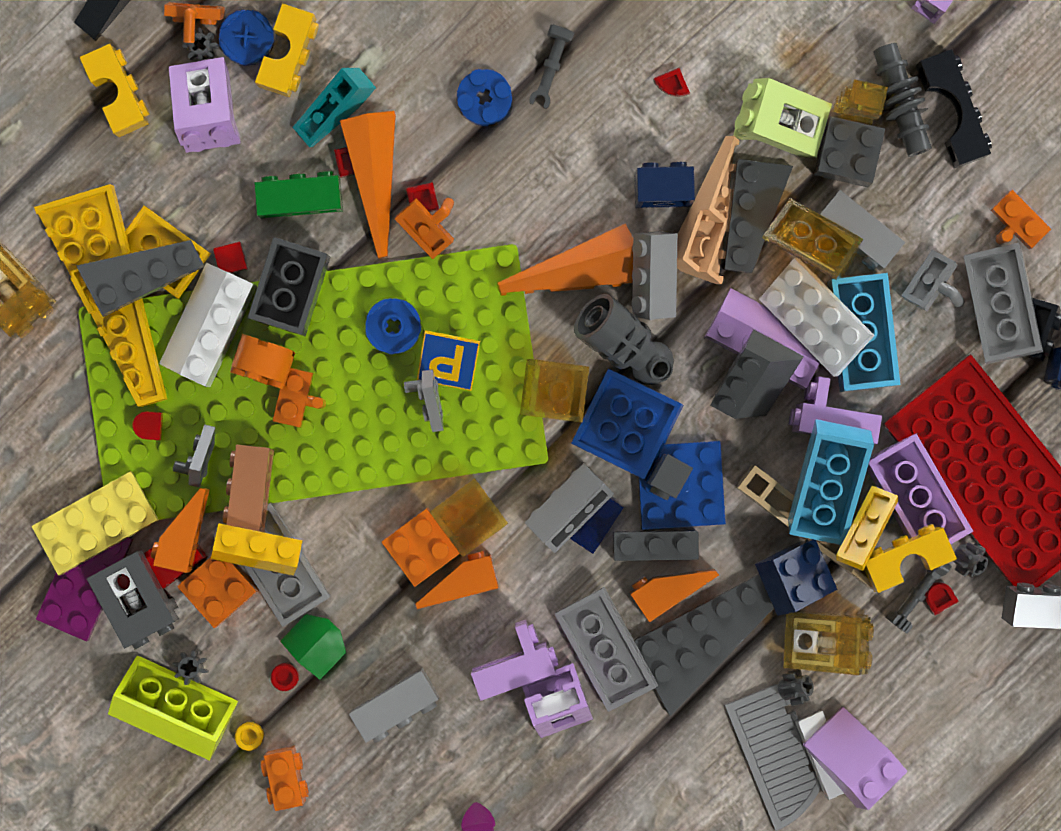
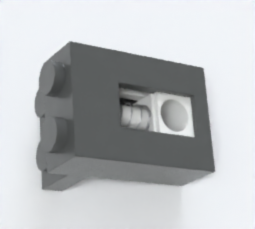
[87,550,179,650]

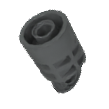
[574,294,674,385]

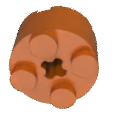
[230,334,295,389]

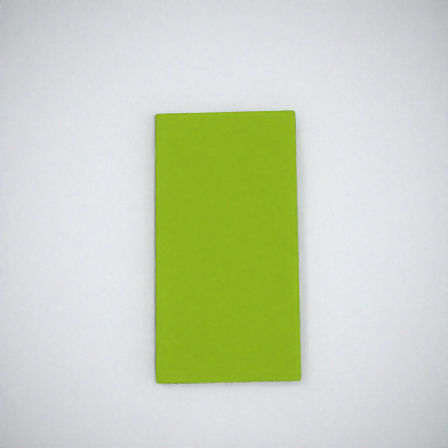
[78,244,548,520]

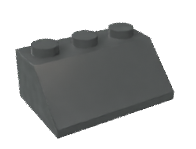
[710,329,804,419]

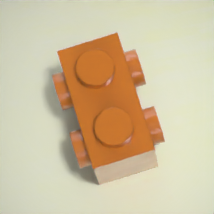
[261,746,309,811]

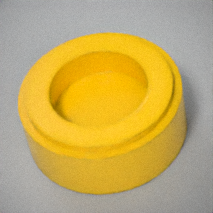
[235,722,264,751]

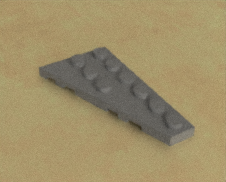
[634,574,774,716]

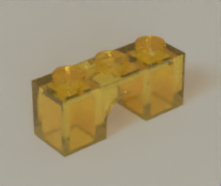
[833,79,888,125]

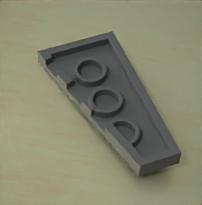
[724,159,793,273]
[77,240,204,317]

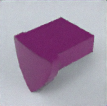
[461,802,496,831]

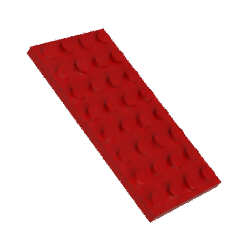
[883,354,1061,587]

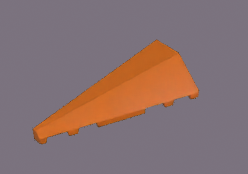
[340,111,396,259]
[497,224,634,296]

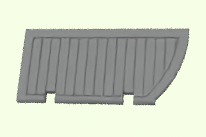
[725,683,821,831]

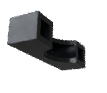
[916,49,992,169]

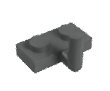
[173,425,215,488]

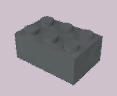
[248,237,331,337]

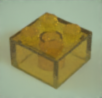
[520,359,589,422]
[430,478,509,557]

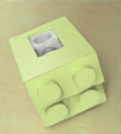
[733,78,832,157]

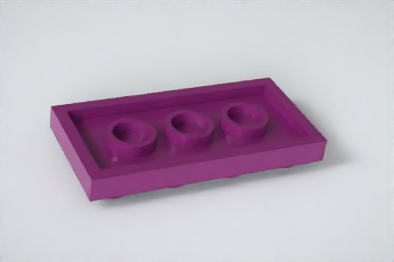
[36,537,133,642]

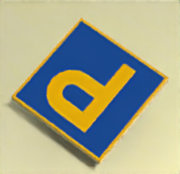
[417,330,480,391]

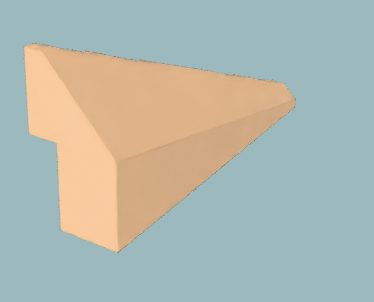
[677,136,740,284]

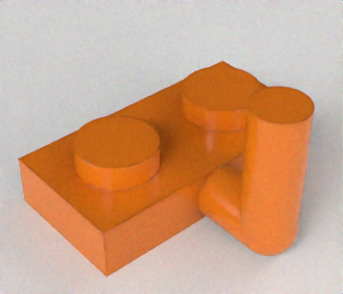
[164,2,225,43]
[991,190,1051,249]
[395,198,454,259]
[273,368,326,428]

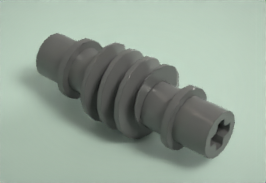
[873,43,932,157]

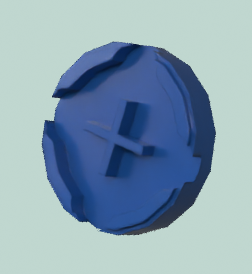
[219,10,275,66]

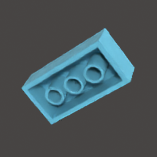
[827,273,901,392]
[788,419,874,545]

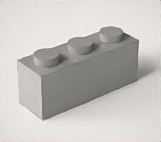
[815,190,905,271]
[632,231,678,320]
[525,463,614,553]
[349,668,440,743]

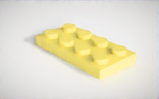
[31,471,159,575]

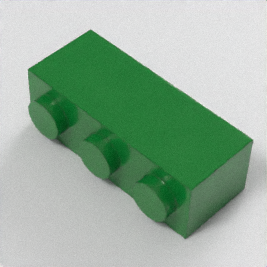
[254,171,343,219]

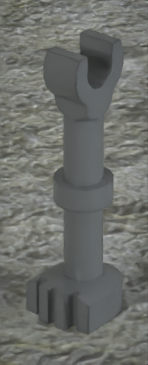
[530,24,574,109]
[886,563,952,634]

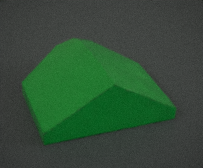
[280,614,346,680]

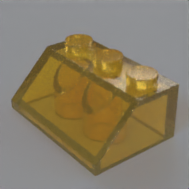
[763,198,863,280]

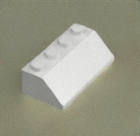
[159,263,257,387]

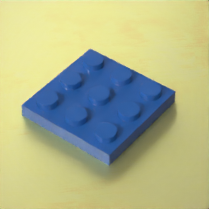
[571,369,684,481]
[638,441,726,530]

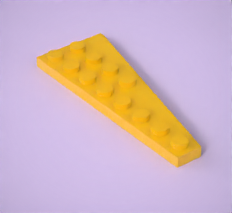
[34,184,167,407]

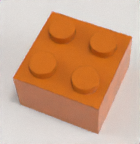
[382,508,461,587]
[177,557,259,629]

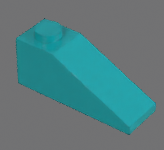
[293,68,376,147]

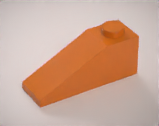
[151,488,210,573]
[416,551,499,609]
[629,569,719,622]

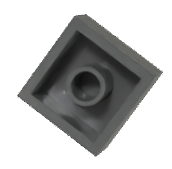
[814,116,885,188]

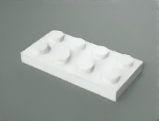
[759,258,875,376]

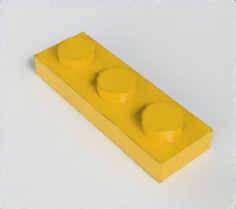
[836,486,898,571]

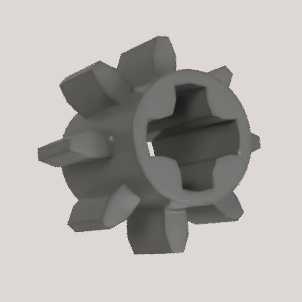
[183,28,219,61]
[953,542,988,578]
[173,650,209,685]
[778,669,814,706]

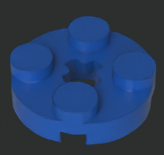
[457,69,512,126]
[365,299,422,355]

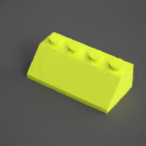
[108,655,238,761]

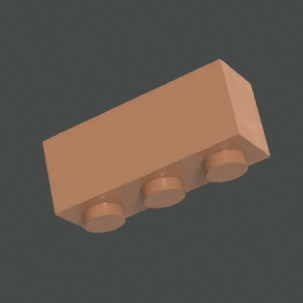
[223,445,274,532]

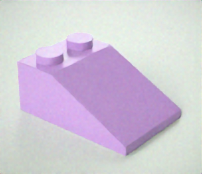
[803,707,908,810]

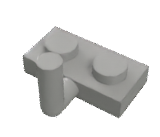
[902,250,964,312]
[404,370,443,432]

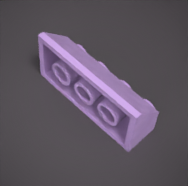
[705,288,820,389]
[867,434,973,559]

